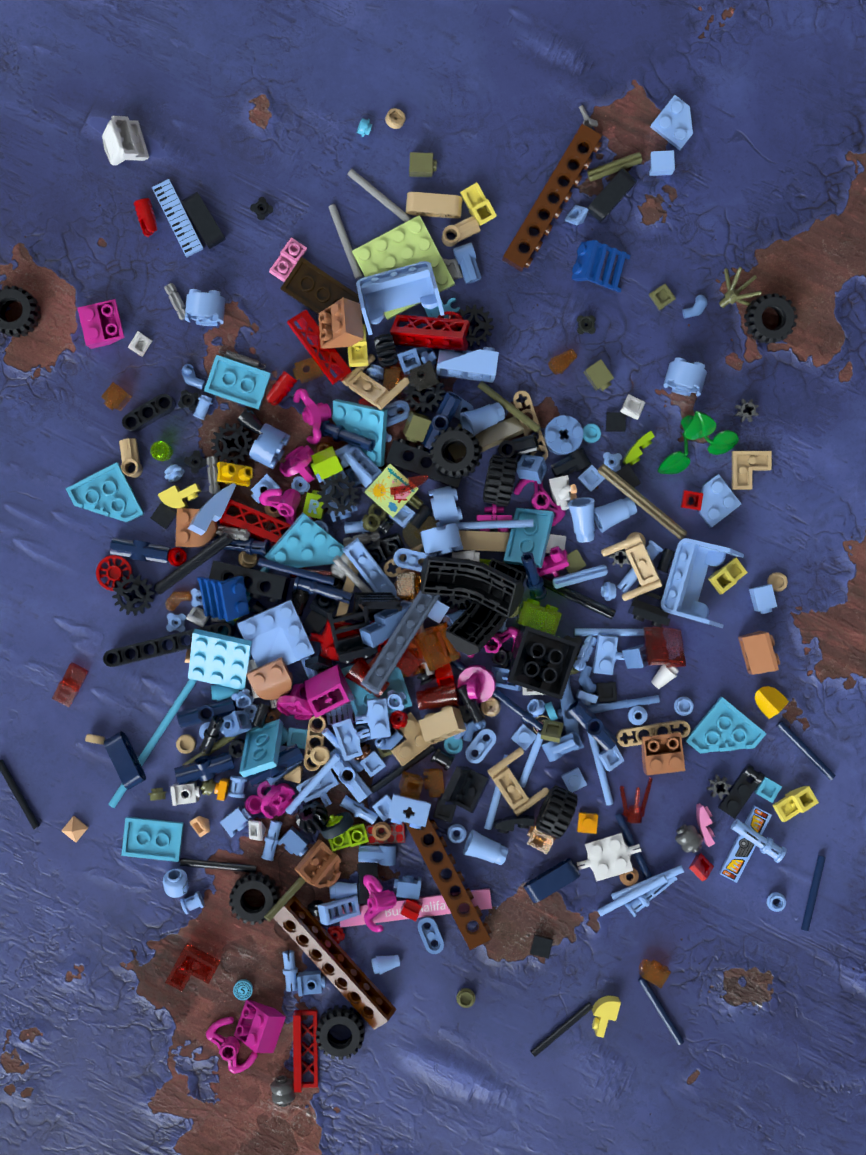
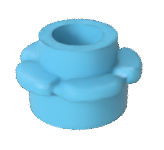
[357,118,372,137]

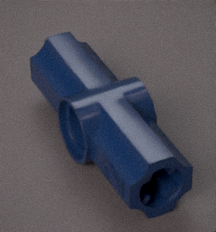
[421,392,462,450]
[110,538,171,563]
[177,698,237,728]
[567,699,618,751]
[247,744,304,787]
[174,752,235,785]

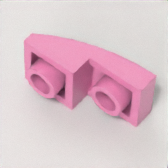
[269,237,307,282]
[696,803,715,847]

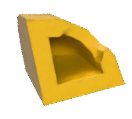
[755,686,789,719]

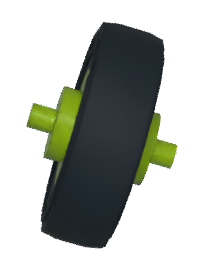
[320,812,354,839]

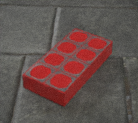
[366,822,405,845]

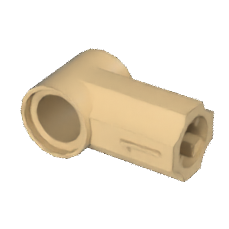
[442,216,480,247]
[119,438,143,478]

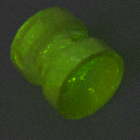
[150,441,173,461]

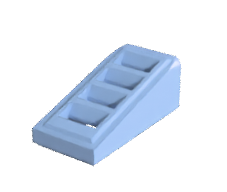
[343,446,382,488]
[318,895,361,925]

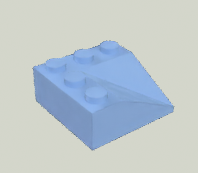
[436,347,499,383]
[237,599,315,667]

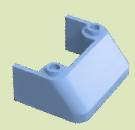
[356,261,445,335]
[661,538,744,628]

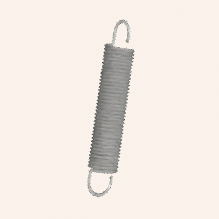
[218,350,266,369]

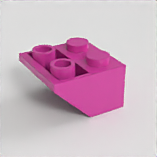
[77,299,125,349]
[304,664,355,718]
[234,1000,286,1053]

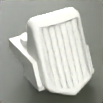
[102,116,149,165]

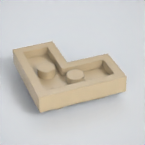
[732,451,772,490]
[391,712,431,766]

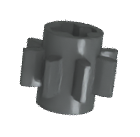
[734,399,759,422]
[609,549,630,568]
[706,774,731,799]

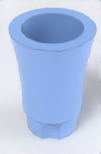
[460,402,505,436]
[568,497,595,543]
[594,497,637,533]
[463,830,508,865]

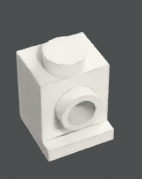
[170,781,201,806]

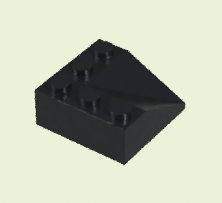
[507,625,580,700]

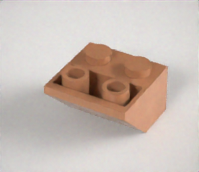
[318,297,364,349]
[738,631,780,675]
[642,732,685,775]

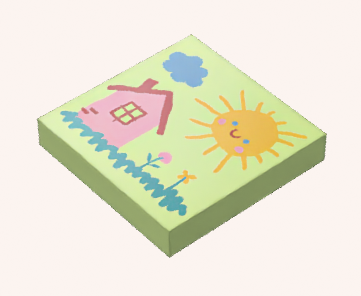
[364,464,419,518]

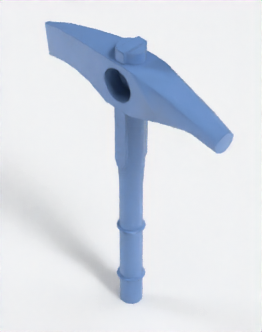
[557,676,660,751]

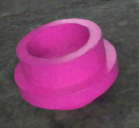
[245,795,263,814]

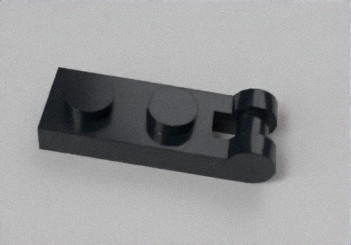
[718,764,765,819]

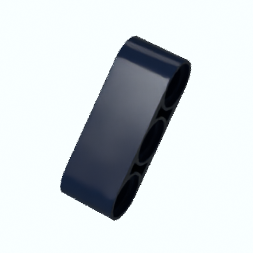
[104,731,146,790]
[523,858,581,903]

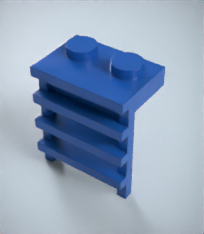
[571,240,631,293]
[197,576,249,622]

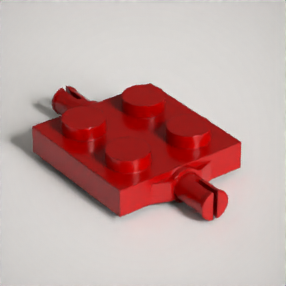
[309,620,361,664]

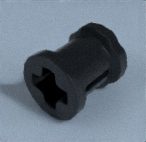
[228,738,245,758]
[430,747,455,771]

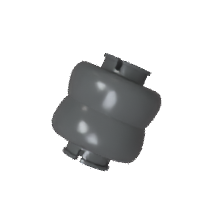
[675,824,703,853]
[270,1076,295,1107]

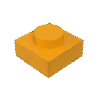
[214,778,230,801]
[577,812,598,834]

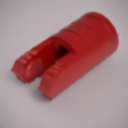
[134,198,158,237]
[266,371,297,406]

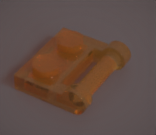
[415,622,461,671]

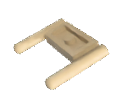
[342,354,410,410]
[601,534,663,601]
[487,747,549,817]

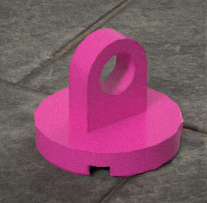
[279,445,315,483]
[458,665,496,703]
[276,683,313,720]
[257,781,295,819]

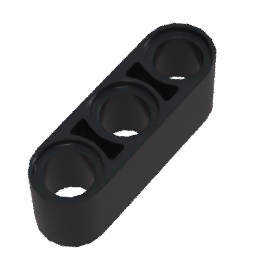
[587,168,637,223]
[181,192,226,249]
[122,394,176,432]

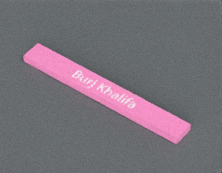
[340,888,492,928]

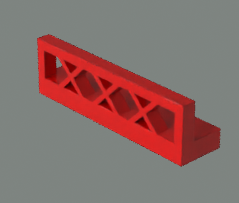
[287,310,352,385]
[390,315,470,351]
[220,499,291,546]
[293,1010,318,1093]

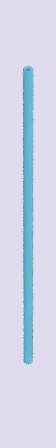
[108,559,270,808]

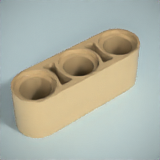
[406,192,462,218]
[459,530,510,552]
[304,715,327,771]

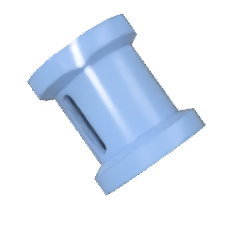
[228,776,248,798]
[180,891,205,915]

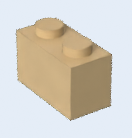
[419,706,466,744]

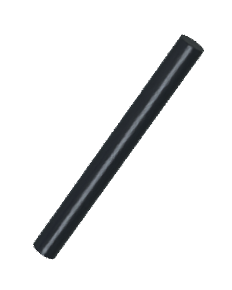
[369,744,436,794]
[0,759,40,830]
[179,858,257,873]
[531,1002,593,1057]

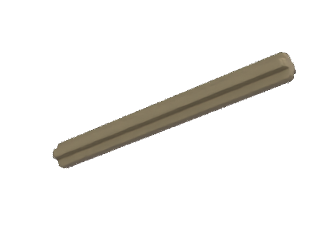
[598,464,687,540]

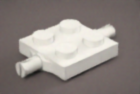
[577,833,642,882]

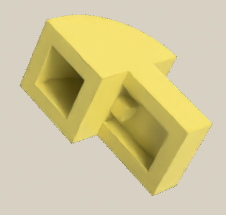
[460,182,497,226]
[348,324,369,367]
[158,483,202,509]
[708,557,748,595]
[772,786,819,822]
[592,996,621,1038]

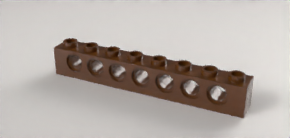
[502,124,602,272]
[403,799,492,950]
[274,896,397,1030]

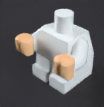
[549,475,577,510]

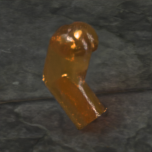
[165,591,192,611]

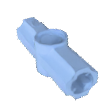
[329,748,372,803]

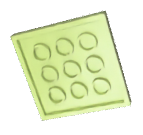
[352,215,455,320]

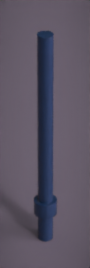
[449,656,543,732]

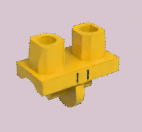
[217,462,253,487]

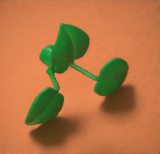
[657,411,739,474]

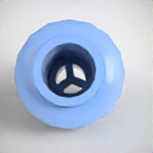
[163,869,189,898]

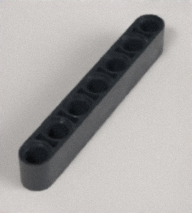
[103,622,235,667]

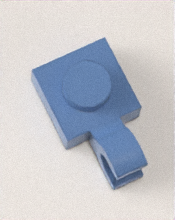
[419,351,437,373]

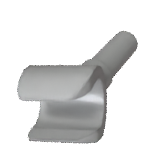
[579,105,598,130]

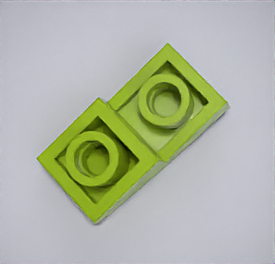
[622,431,655,466]
[328,823,369,852]

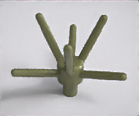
[719,267,762,308]

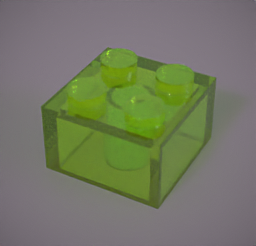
[516,598,562,635]

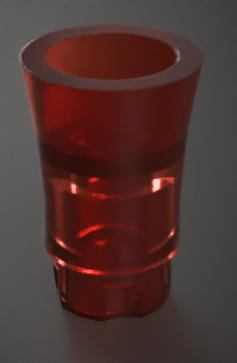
[345,657,390,698]
[416,680,460,710]

